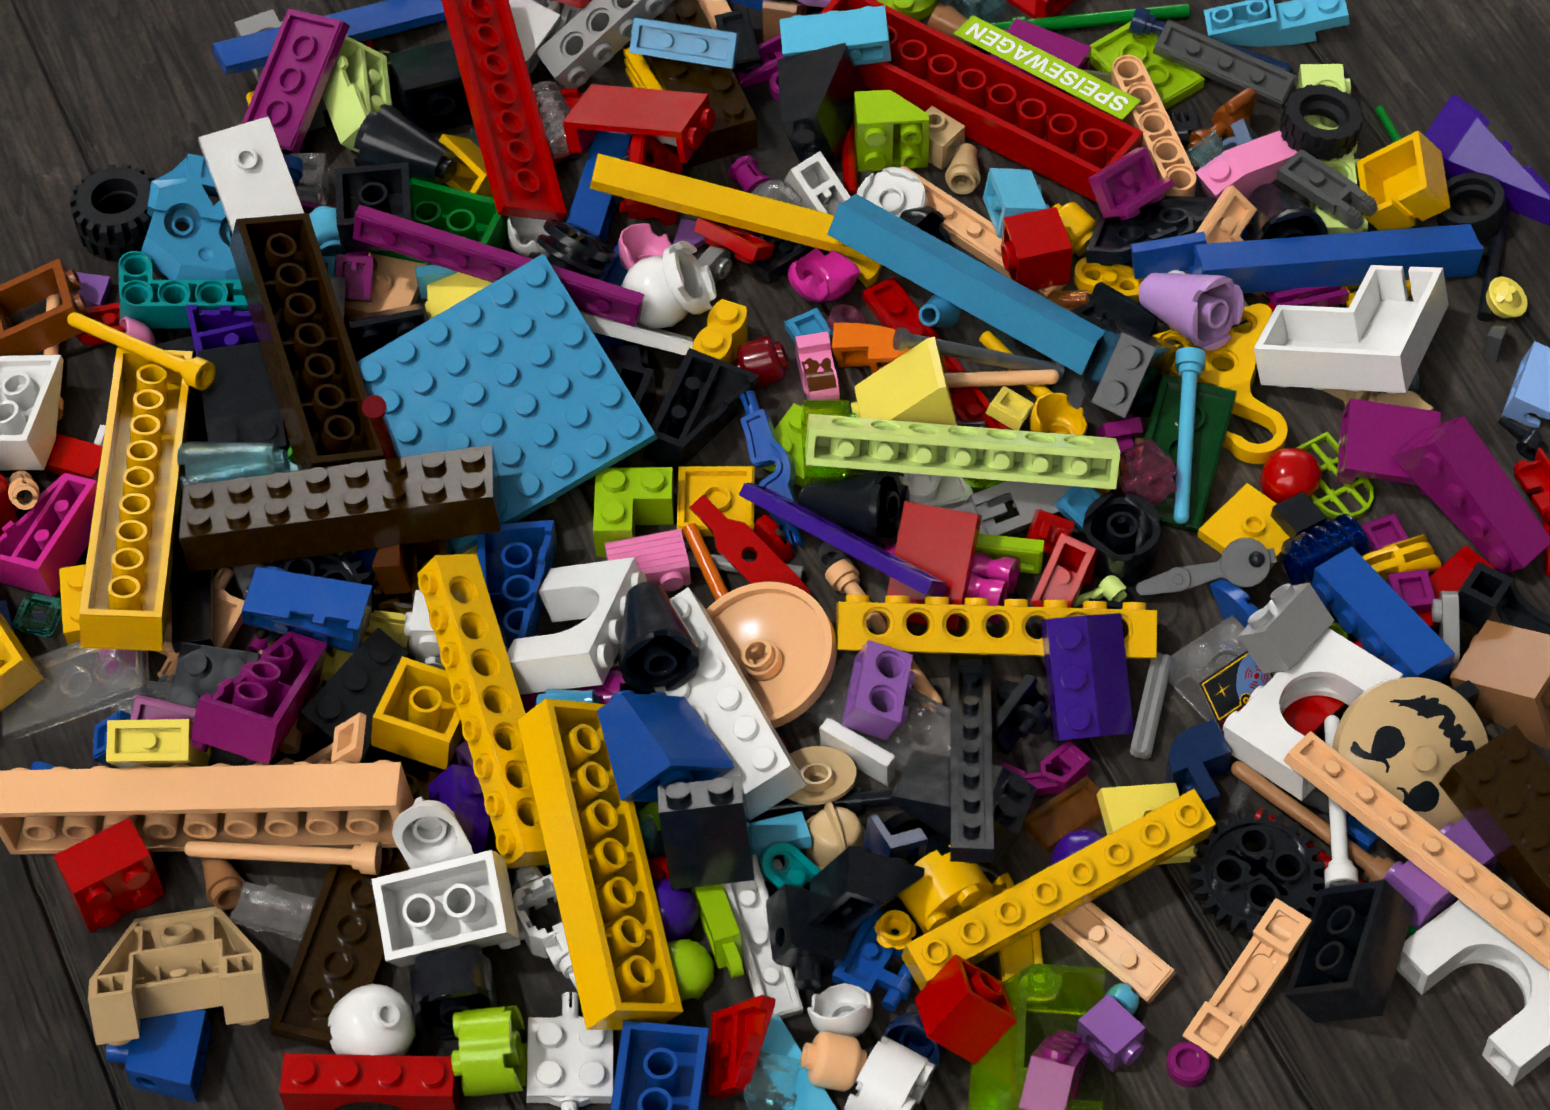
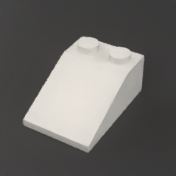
[0,355,64,470]

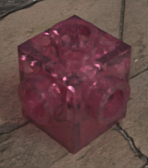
[1118,439,1177,505]

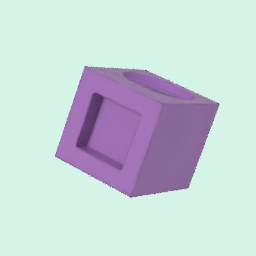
[1077,994,1145,1073]

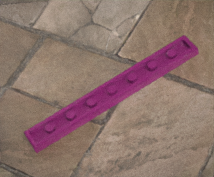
[353,204,644,327]

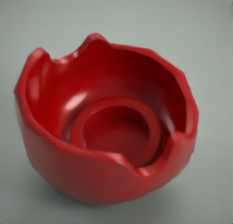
[1259,448,1322,504]

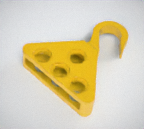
[1152,303,1288,464]

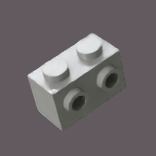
[1238,583,1335,674]

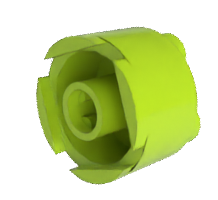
[452,1005,527,1097]

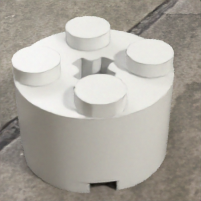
[844,1035,936,1110]

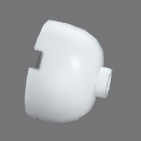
[328,984,416,1056]

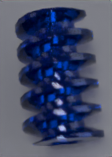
[1281,514,1370,585]

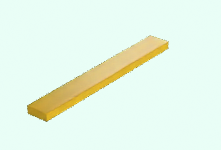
[589,153,873,262]

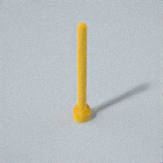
[67,312,216,391]

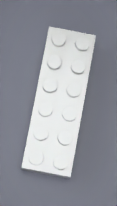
[654,587,807,821]

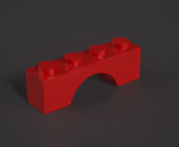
[279,1053,461,1110]

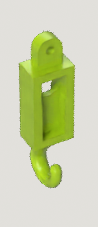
[693,884,745,979]

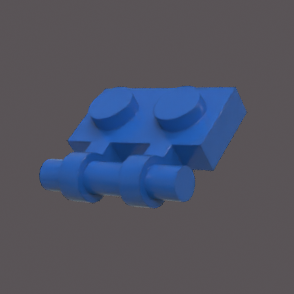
[832,912,922,1012]

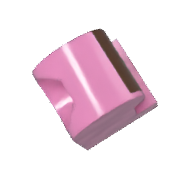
[795,331,840,406]

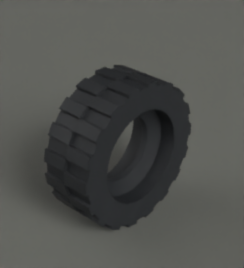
[1279,84,1364,161]

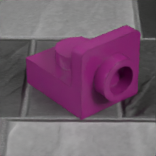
[335,251,377,302]

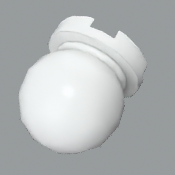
[621,241,717,329]

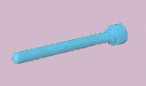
[1174,347,1206,524]

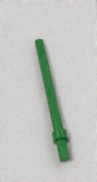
[990,3,1190,31]

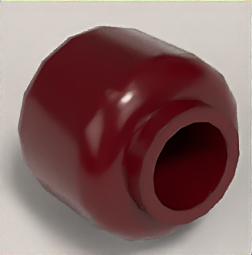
[732,336,790,389]

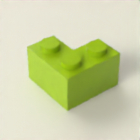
[593,467,675,557]

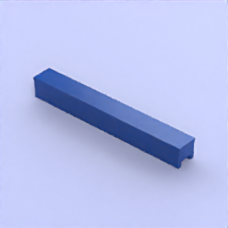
[1188,224,1484,294]

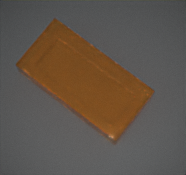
[1023,776,1102,853]

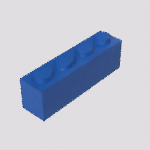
[1312,546,1455,682]

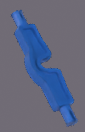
[740,391,804,549]

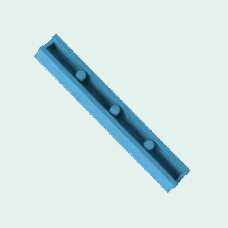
[827,194,1105,375]

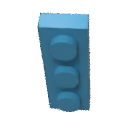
[629,17,740,69]

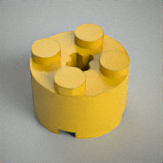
[899,845,994,934]

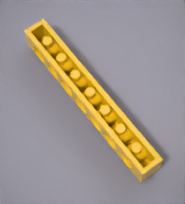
[417,554,549,869]
[836,594,1157,660]
[901,789,1216,991]

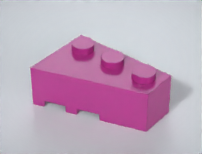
[0,473,98,597]

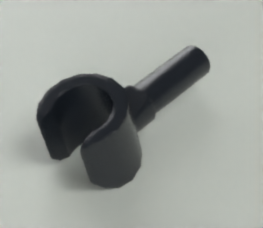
[1498,416,1542,460]

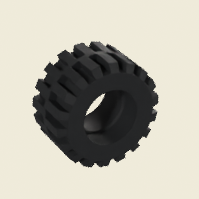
[70,164,155,261]

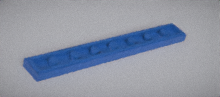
[212,0,446,75]

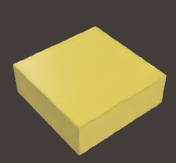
[985,386,1034,430]

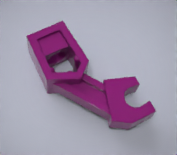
[1000,740,1091,797]

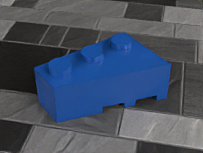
[242,566,372,653]

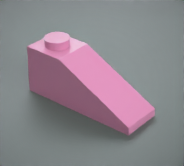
[1196,131,1297,200]

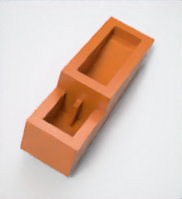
[832,323,948,374]

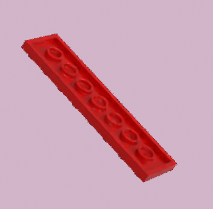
[441,0,567,221]

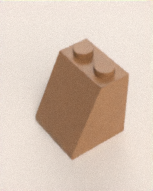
[1449,620,1550,751]

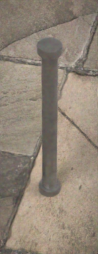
[893,327,1064,382]

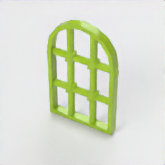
[1296,432,1374,521]

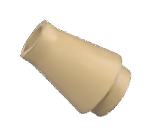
[945,143,981,194]

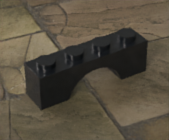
[1458,562,1550,635]

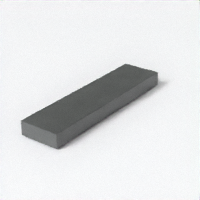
[1153,19,1296,110]

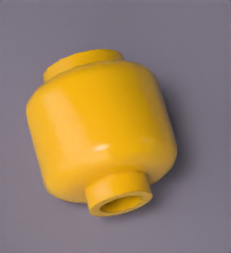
[1052,202,1097,256]

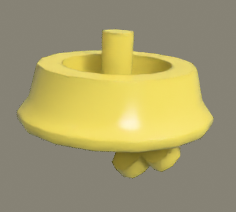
[1486,276,1528,319]

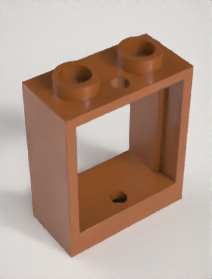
[0,258,89,356]

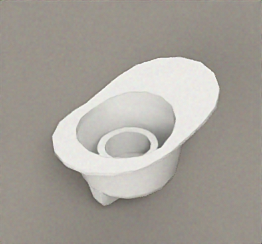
[392,796,474,869]

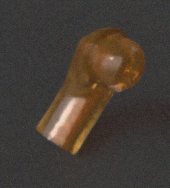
[1046,290,1087,310]

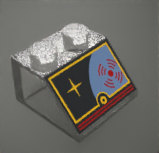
[1168,615,1274,733]

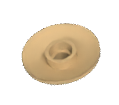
[787,746,857,805]

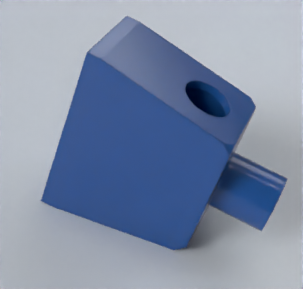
[106,1010,213,1103]

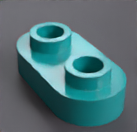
[759,841,821,890]

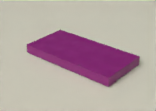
[242,8,350,155]

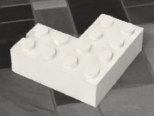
[1254,265,1449,394]

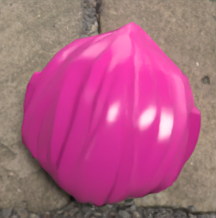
[787,248,860,303]

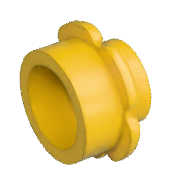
[875,910,916,950]

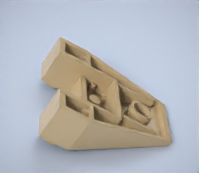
[88,906,269,1046]

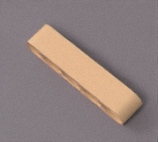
[1111,55,1197,197]

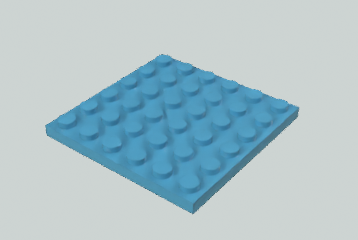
[357,253,657,554]

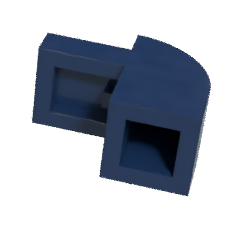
[1166,719,1232,817]

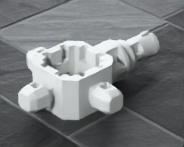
[498,866,578,992]

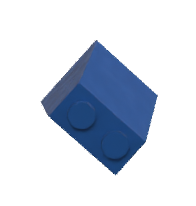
[597,690,734,802]

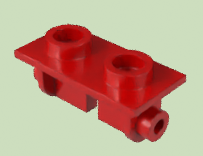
[1514,448,1550,522]

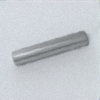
[1130,652,1172,760]

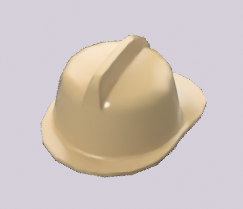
[804,802,865,870]

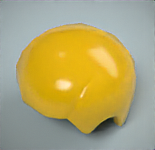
[1030,393,1088,436]

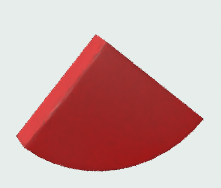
[755,514,793,564]

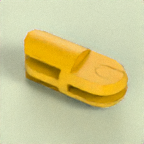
[1362,533,1441,581]

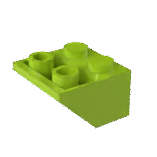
[854,90,929,171]

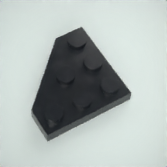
[1086,196,1217,266]

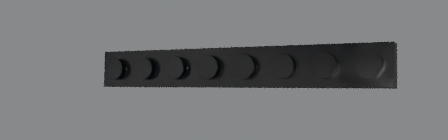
[950,654,994,864]

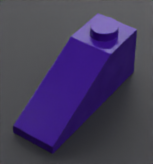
[428,764,490,854]

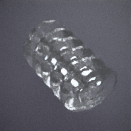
[532,81,572,159]

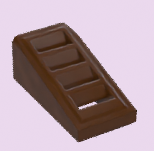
[372,544,412,595]

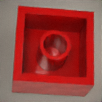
[53,818,165,933]

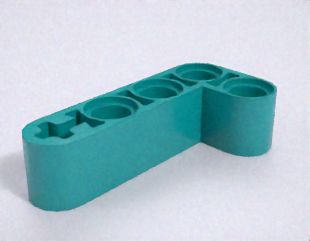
[118,251,249,329]

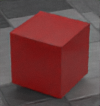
[1001,207,1073,291]
[915,954,1017,1065]

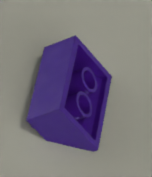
[1041,614,1134,741]

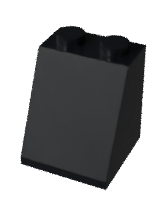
[389,40,473,134]
[777,43,865,163]
[1081,318,1180,418]
[657,776,755,890]

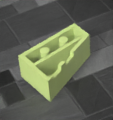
[322,36,392,153]

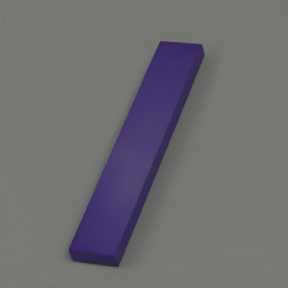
[739,482,948,597]

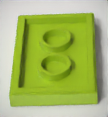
[1089,22,1205,110]

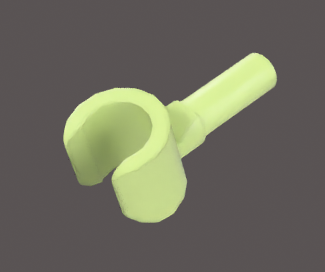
[1073,575,1127,608]

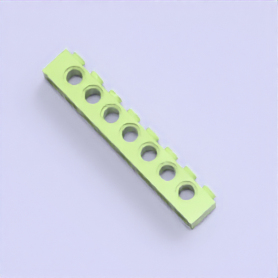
[805,414,1121,490]

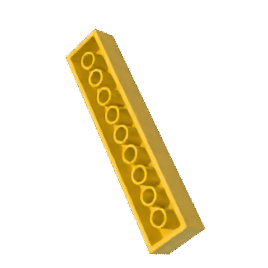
[79,348,193,651]

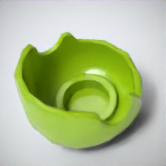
[667,939,714,1002]

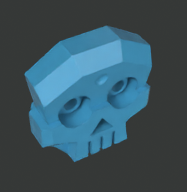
[141,154,239,280]

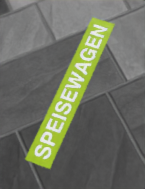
[953,15,1141,120]

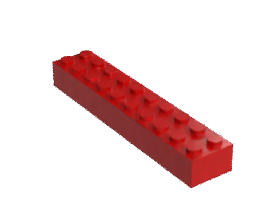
[820,0,1143,203]

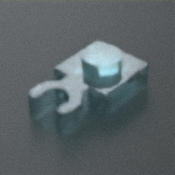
[1186,130,1225,168]

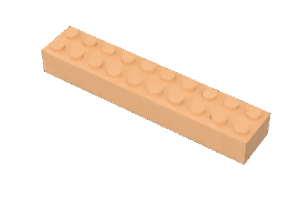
[0,760,414,855]

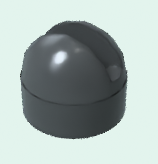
[817,541,849,570]

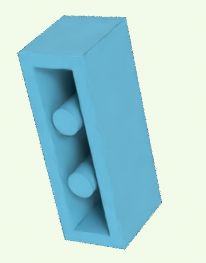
[779,6,892,66]

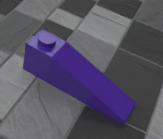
[1424,94,1550,226]

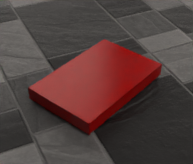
[883,501,982,631]

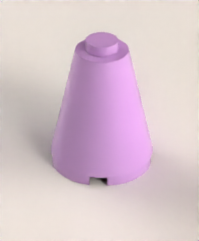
[1139,273,1244,351]

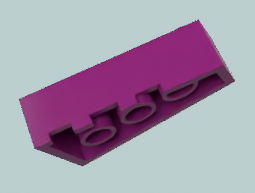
[1391,416,1550,573]
[190,631,328,765]

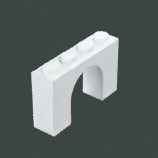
[507,557,647,695]
[1223,628,1403,801]
[1396,900,1550,1086]

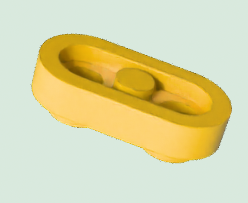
[1074,257,1145,303]

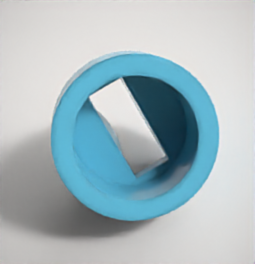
[1103,983,1140,1016]

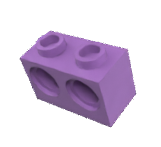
[841,640,915,740]

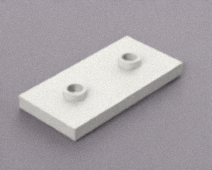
[198,116,304,234]

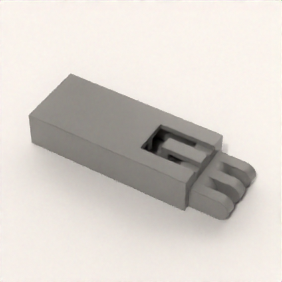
[951,481,1071,536]

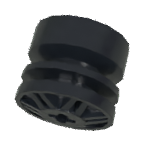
[528,218,616,276]

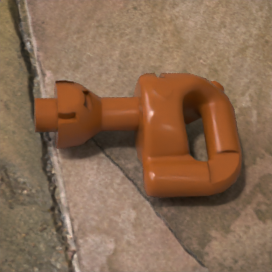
[1188,88,1258,157]

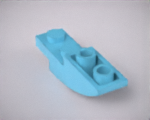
[1204,0,1350,47]

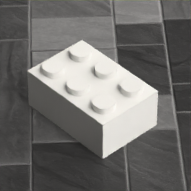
[372,850,520,967]

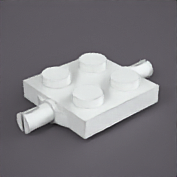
[527,992,613,1110]

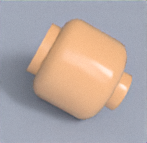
[800,1031,867,1092]

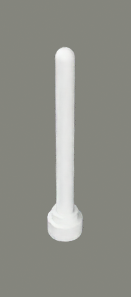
[1324,715,1359,888]

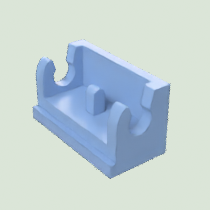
[1501,341,1550,428]

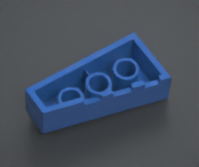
[477,520,558,652]

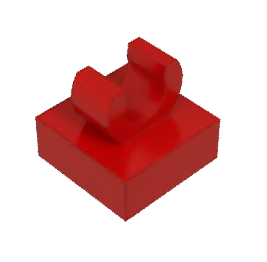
[1026,509,1075,556]

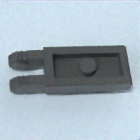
[1276,150,1378,230]

